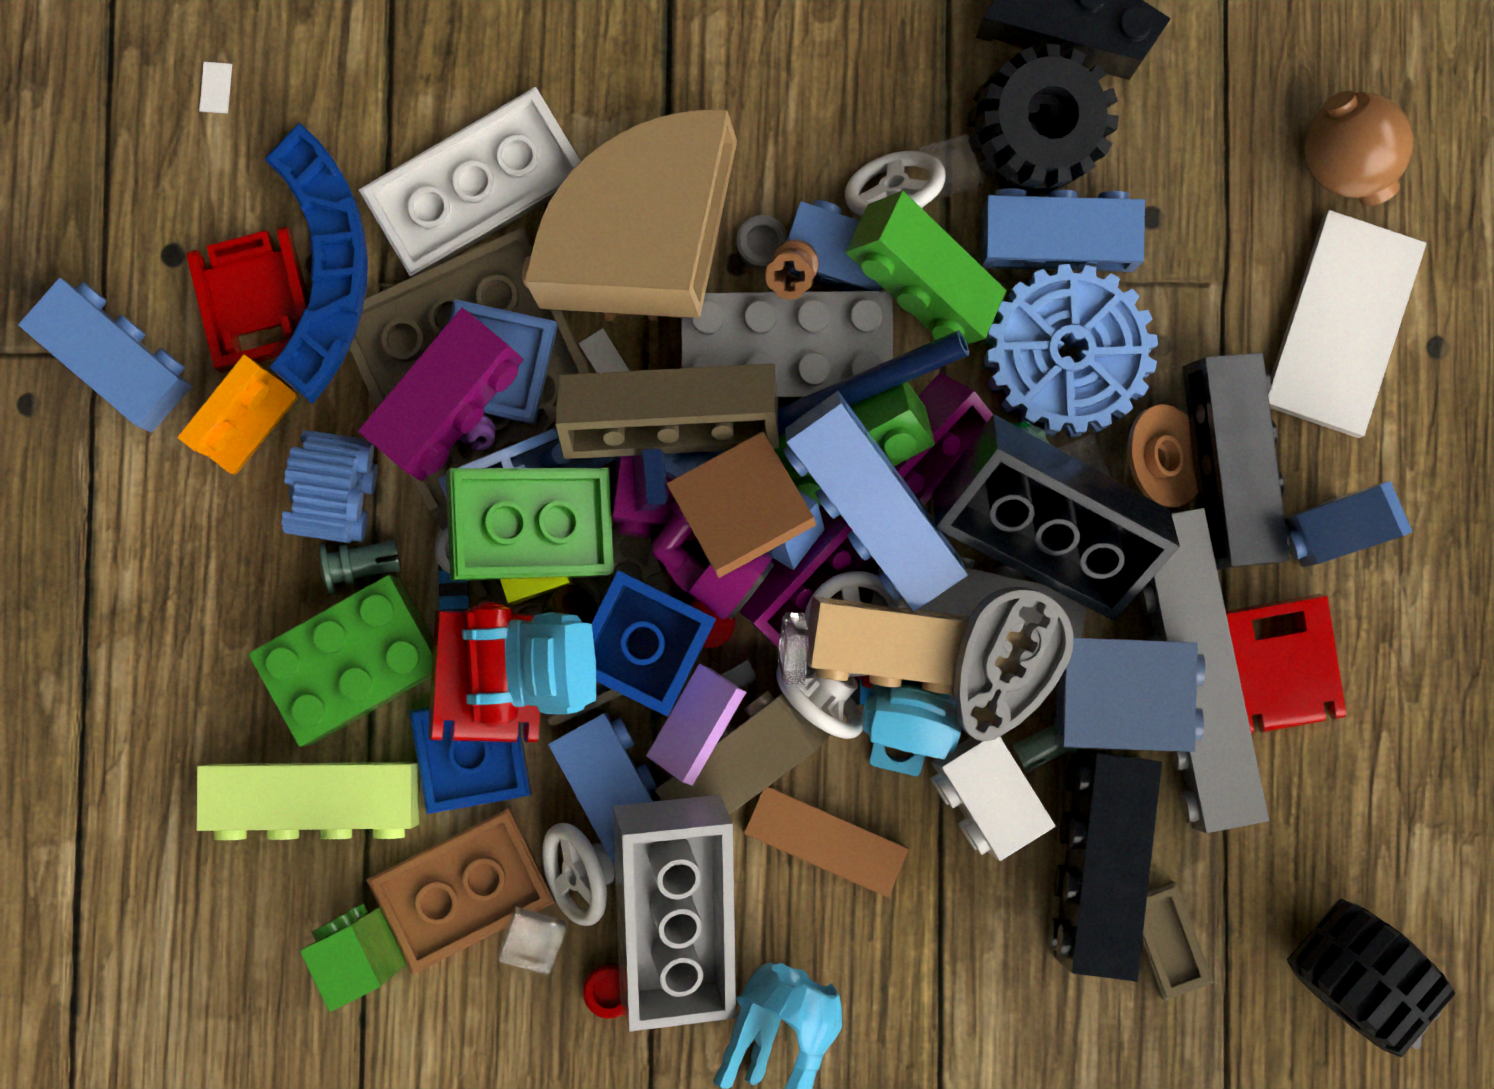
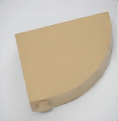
[522,110,737,318]

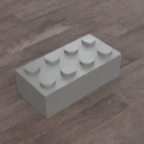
[682,291,893,405]
[613,795,736,1032]

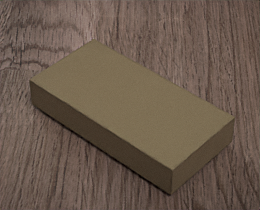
[1142,881,1214,1001]

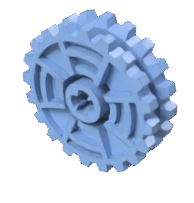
[982,264,1158,438]

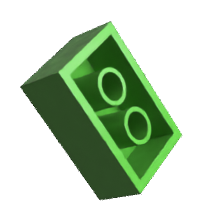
[248,575,434,747]

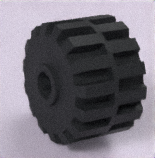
[967,44,1119,195]
[1287,899,1455,1057]

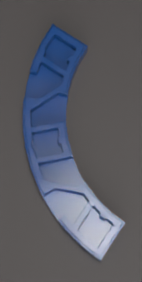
[264,122,368,404]

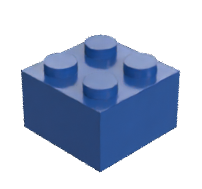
[591,570,716,716]

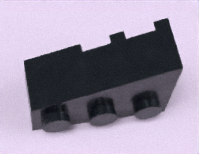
[976,0,1171,80]

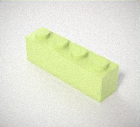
[197,762,420,840]

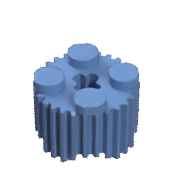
[281,430,378,543]

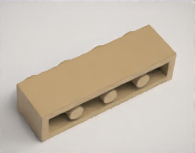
[803,596,1031,694]

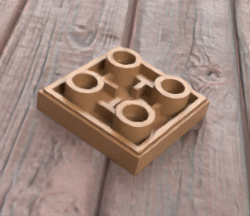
[666,431,817,578]

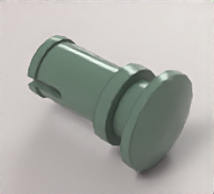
[318,539,401,595]
[1012,717,1098,774]

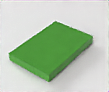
[446,468,614,580]

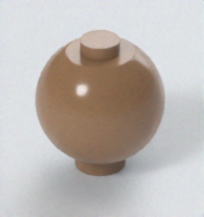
[1305,91,1414,206]

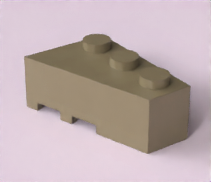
[655,691,831,815]

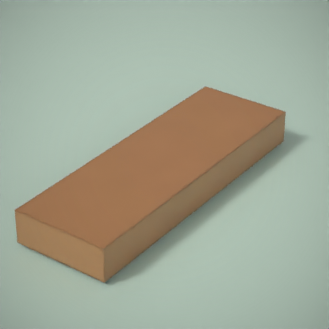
[744,786,909,898]

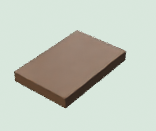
[367,807,556,975]

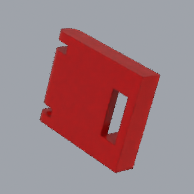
[186,226,309,373]
[1226,594,1346,735]
[428,610,540,743]

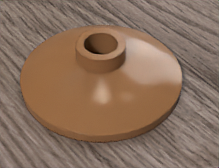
[1127,404,1198,508]

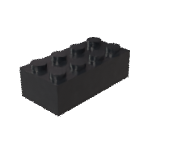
[932,414,1180,621]
[1048,749,1162,982]

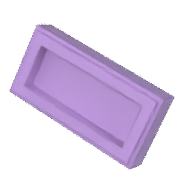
[646,663,746,786]

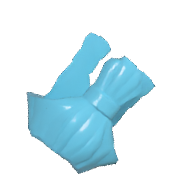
[713,962,842,1089]

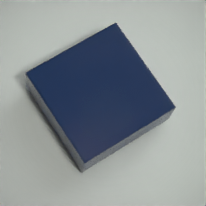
[632,449,668,512]

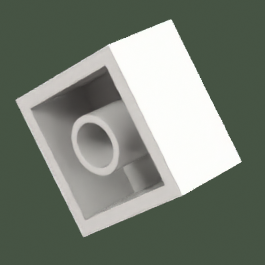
[930,737,1056,861]

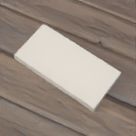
[359,87,581,278]
[1268,210,1427,438]

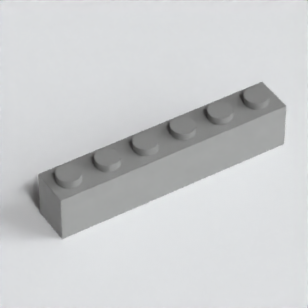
[1138,508,1269,833]

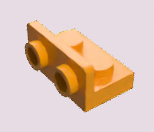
[177,354,298,475]

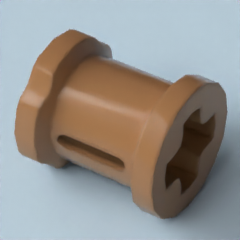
[765,239,819,300]

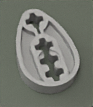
[953,587,1074,741]

